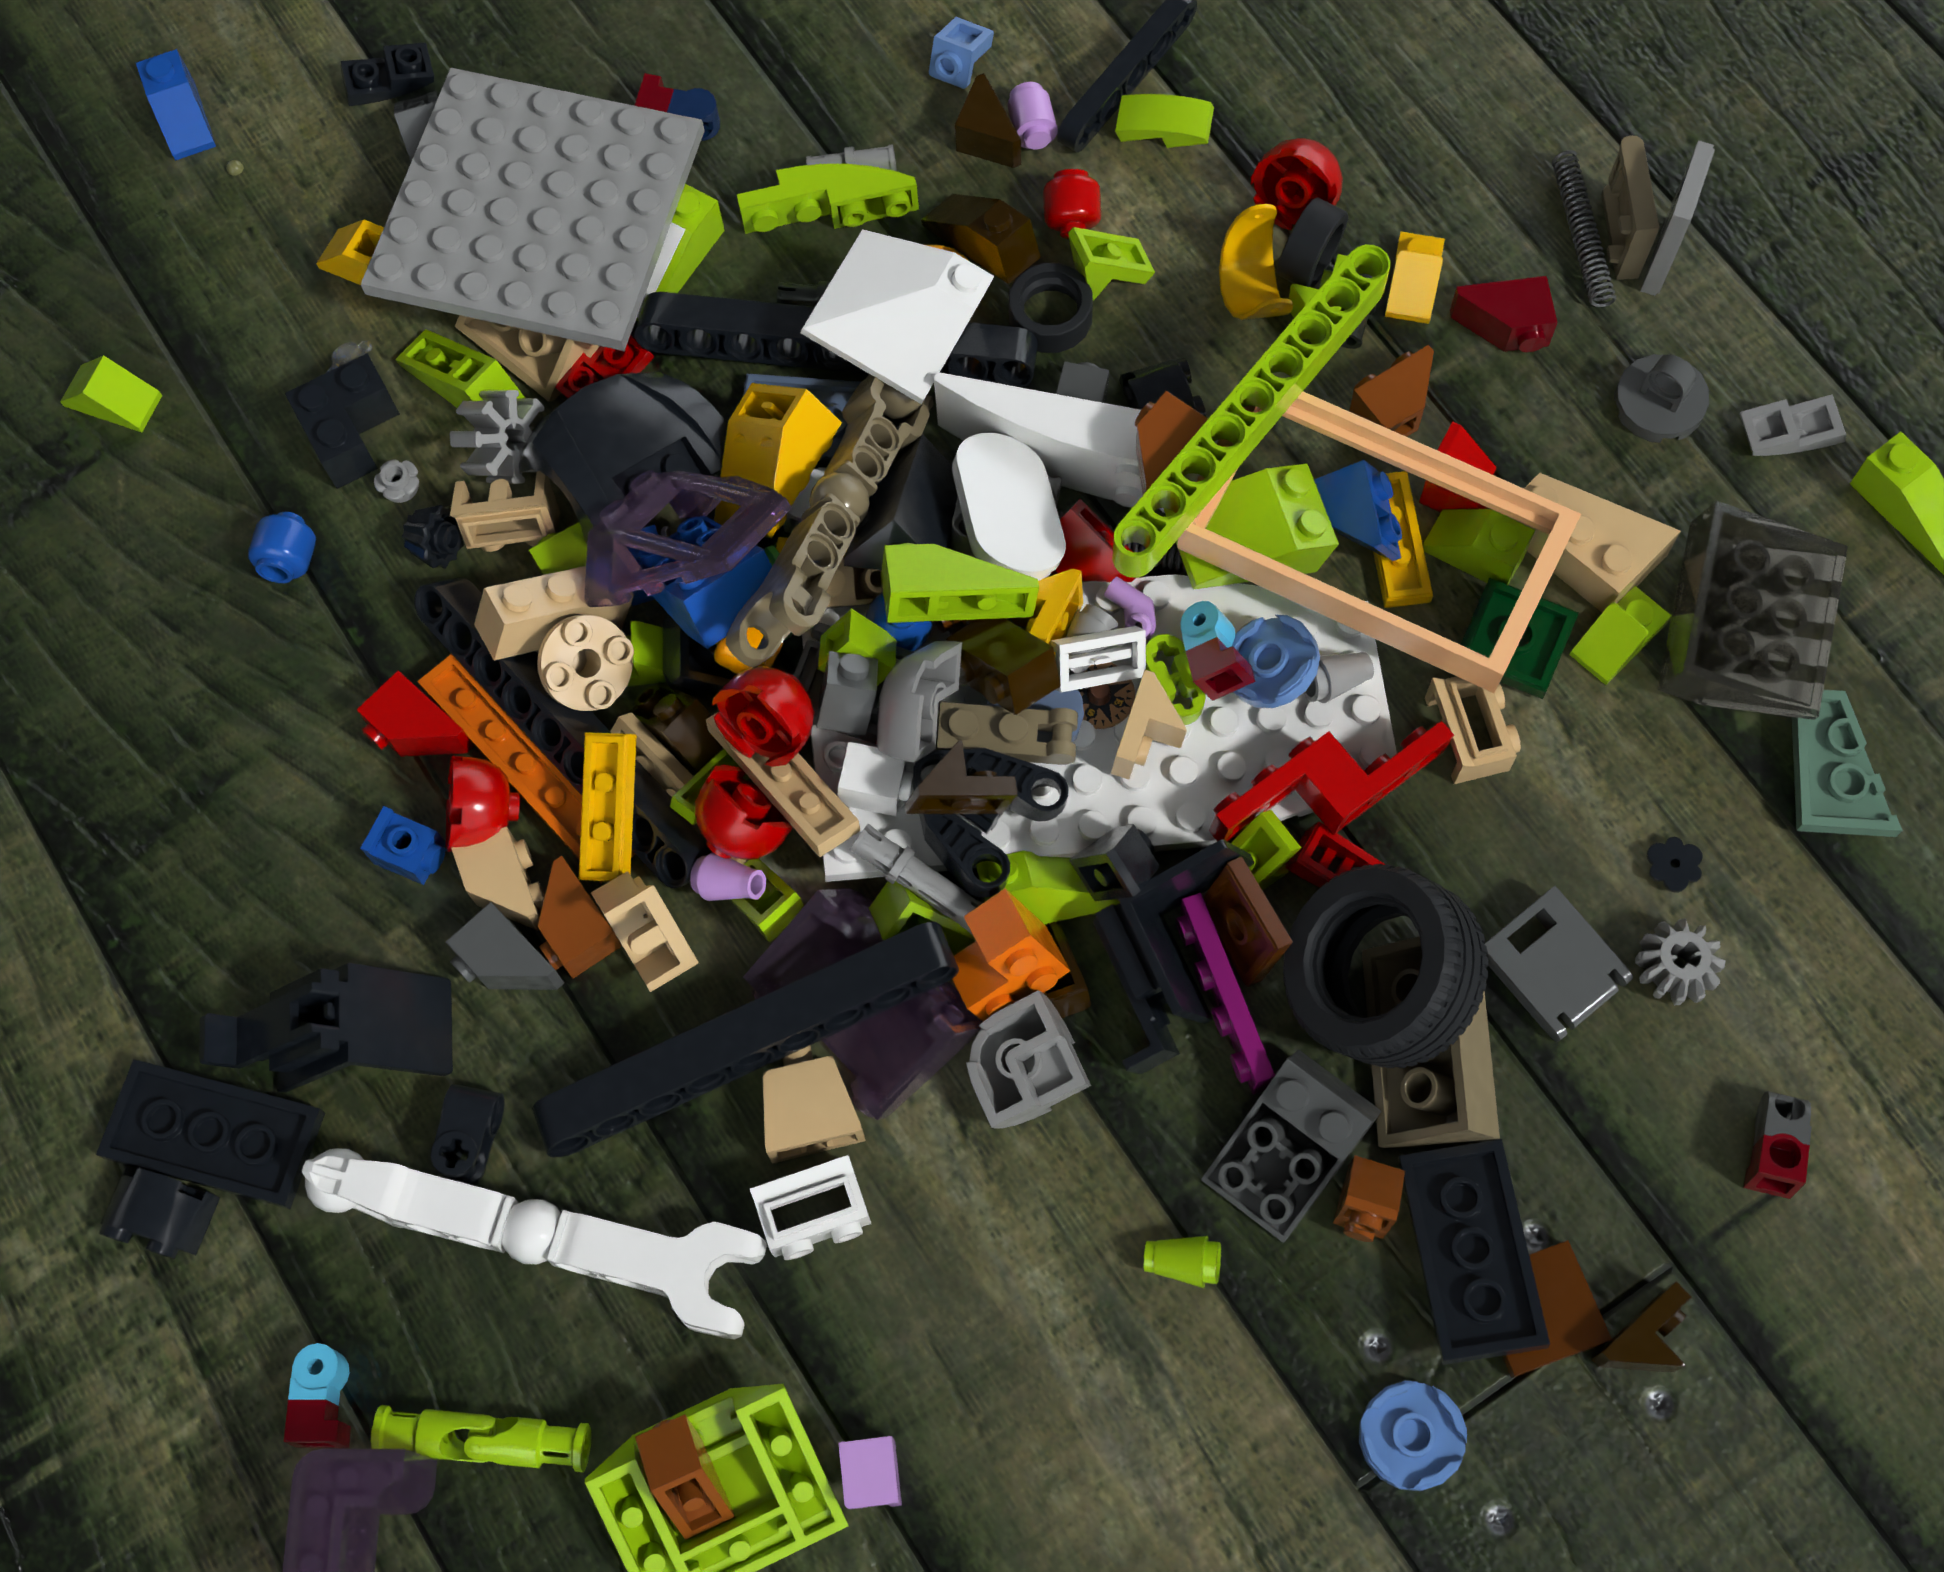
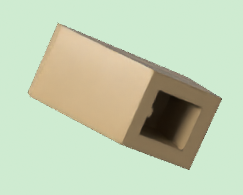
[451,827,545,931]

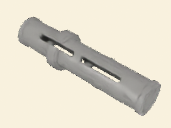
[850,824,982,935]

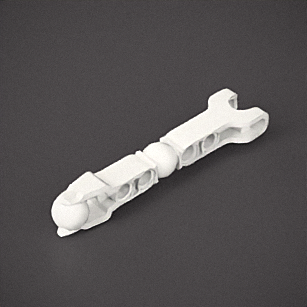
[302,1148,768,1339]

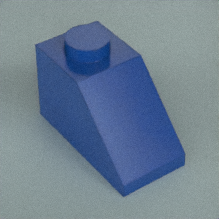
[136,49,216,161]

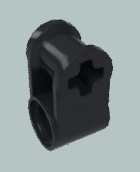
[431,1084,505,1185]

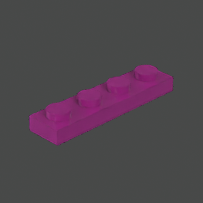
[1175,893,1275,1094]

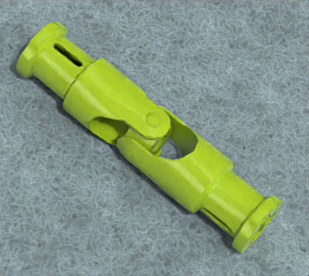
[371,1405,591,1473]

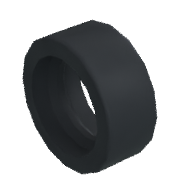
[1277,197,1349,288]
[1009,263,1093,353]

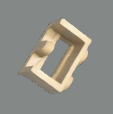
[450,471,560,552]
[1425,676,1521,784]
[591,871,699,992]

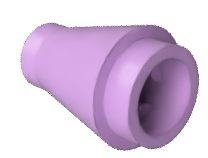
[690,853,766,901]

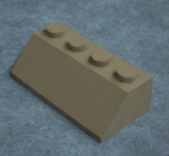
[1362,936,1500,1148]

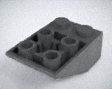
[1201,1050,1382,1243]

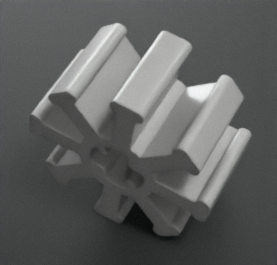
[450,390,544,484]

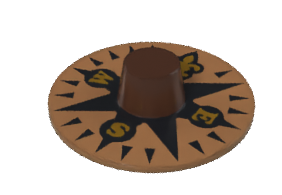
[1078,662,1135,729]

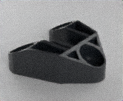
[913,748,1069,898]

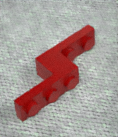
[1209,721,1454,841]

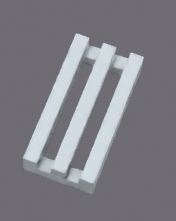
[1050,626,1146,692]

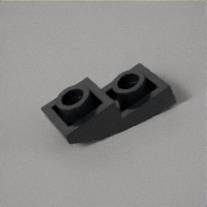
[341,43,434,106]

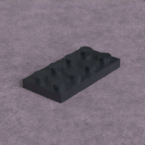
[96,1059,325,1209]
[1399,1139,1550,1365]

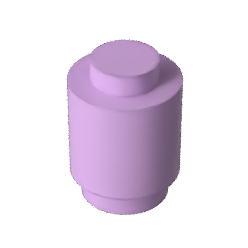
[1007,82,1058,150]

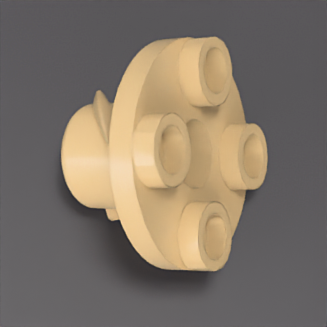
[537,614,634,711]

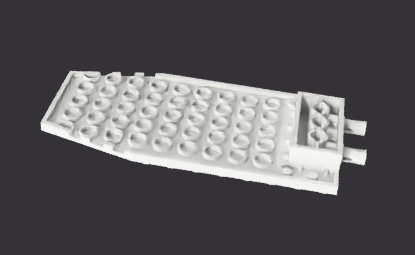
[802,574,1397,882]

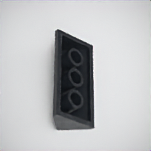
[844,434,958,570]

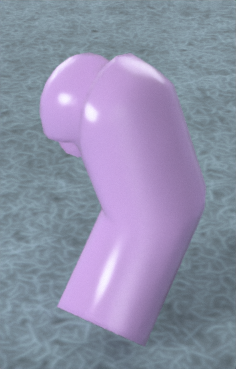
[1104,576,1156,640]

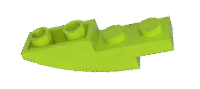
[737,164,919,234]

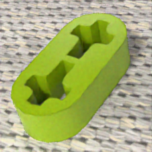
[1146,634,1206,725]

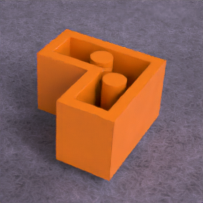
[952,889,1070,1022]

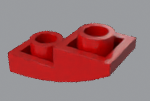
[554,335,655,398]

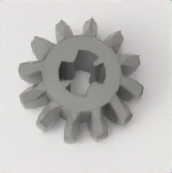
[1635,918,1725,1006]

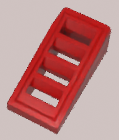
[1285,821,1385,888]

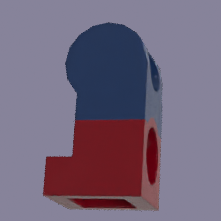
[634,73,720,141]

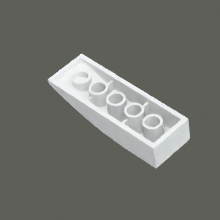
[934,372,1199,513]

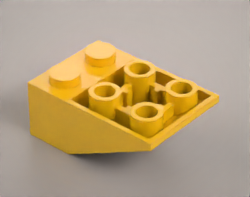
[714,383,842,539]

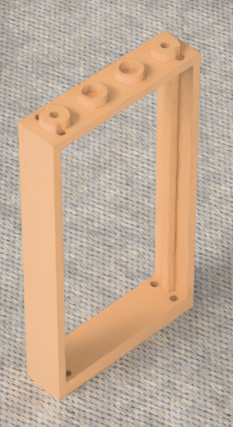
[1177,391,1581,693]

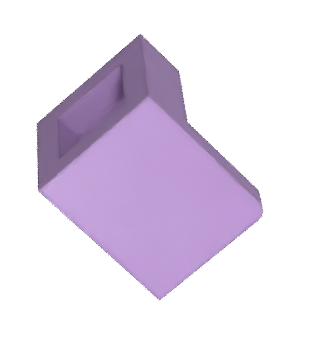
[839,1436,902,1509]

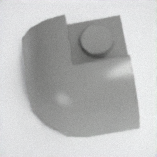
[876,641,962,763]
[966,990,1091,1128]

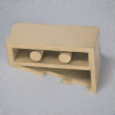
[1510,473,1681,613]

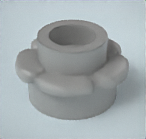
[374,459,419,503]

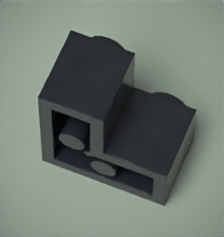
[285,353,400,489]

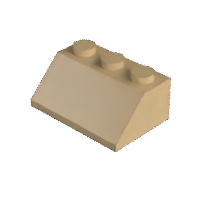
[455,315,600,402]

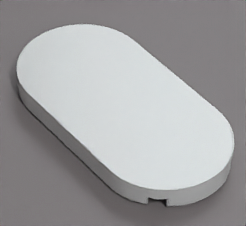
[952,433,1066,581]

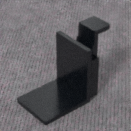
[1092,839,1255,1074]
[199,963,453,1093]

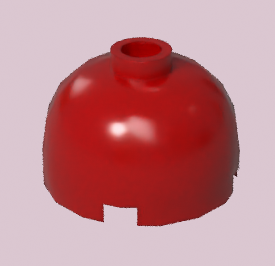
[1251,138,1343,230]
[712,666,814,767]
[445,756,520,852]
[695,764,793,860]

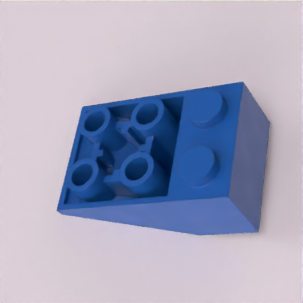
[626,515,772,649]

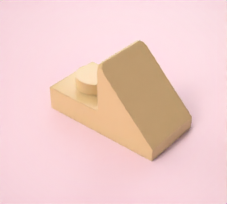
[1111,670,1187,780]

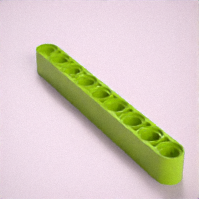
[1112,244,1390,578]

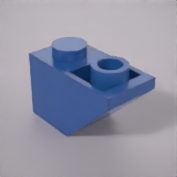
[1314,460,1402,561]

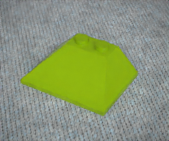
[585,1384,848,1572]

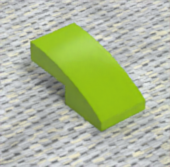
[1115,94,1214,148]

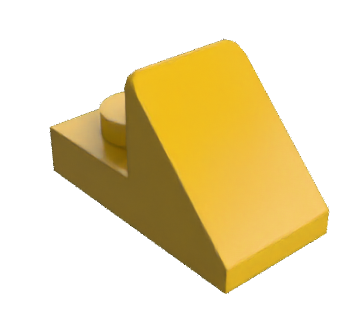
[1385,231,1445,324]
[1012,569,1083,654]

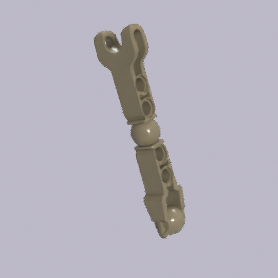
[726,374,934,668]

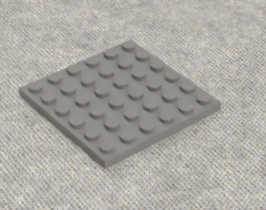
[361,68,704,351]

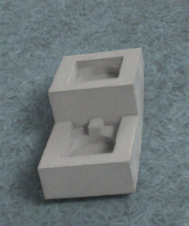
[1740,394,1846,456]

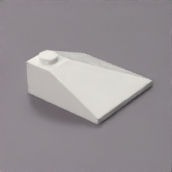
[800,229,994,404]

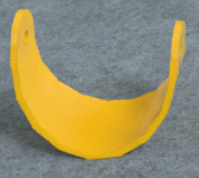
[1219,204,1293,320]

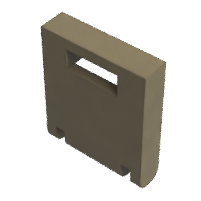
[1601,136,1660,280]

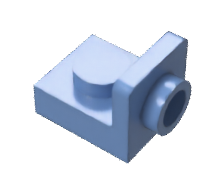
[929,17,994,89]

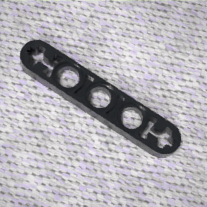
[1057,0,1197,153]

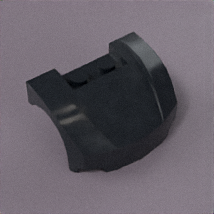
[518,372,728,547]

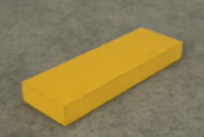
[1373,471,1433,608]
[579,733,637,881]

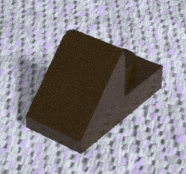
[905,740,1017,814]
[1591,1281,1692,1372]

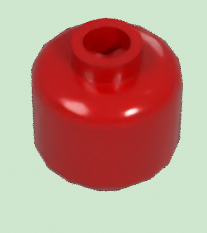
[1043,169,1102,239]

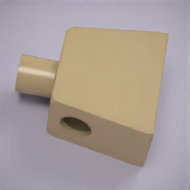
[763,1046,866,1163]

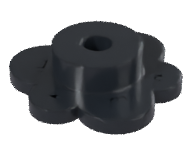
[1647,837,1703,893]

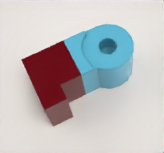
[1180,601,1256,701]
[283,1343,351,1448]

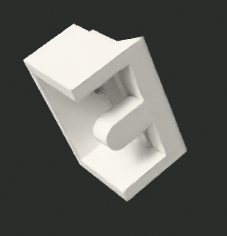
[750,1155,871,1260]

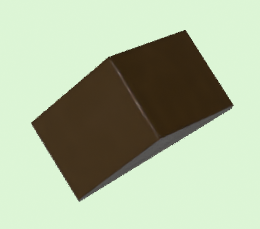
[955,73,1021,168]

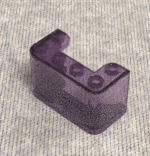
[282,1449,437,1572]

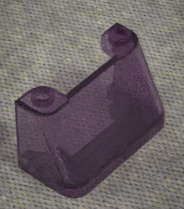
[743,888,983,1120]

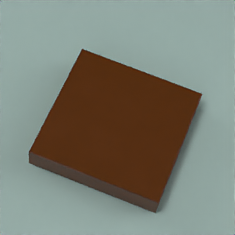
[1203,857,1293,987]
[1502,1240,1612,1378]

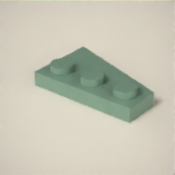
[1791,689,1903,837]

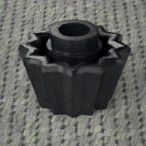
[402,505,463,569]

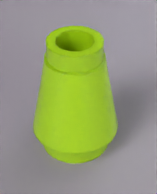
[1144,1236,1221,1288]

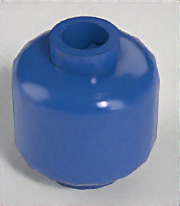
[248,512,316,583]

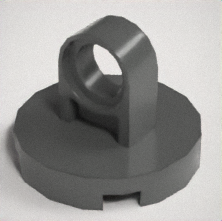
[1614,354,1709,443]

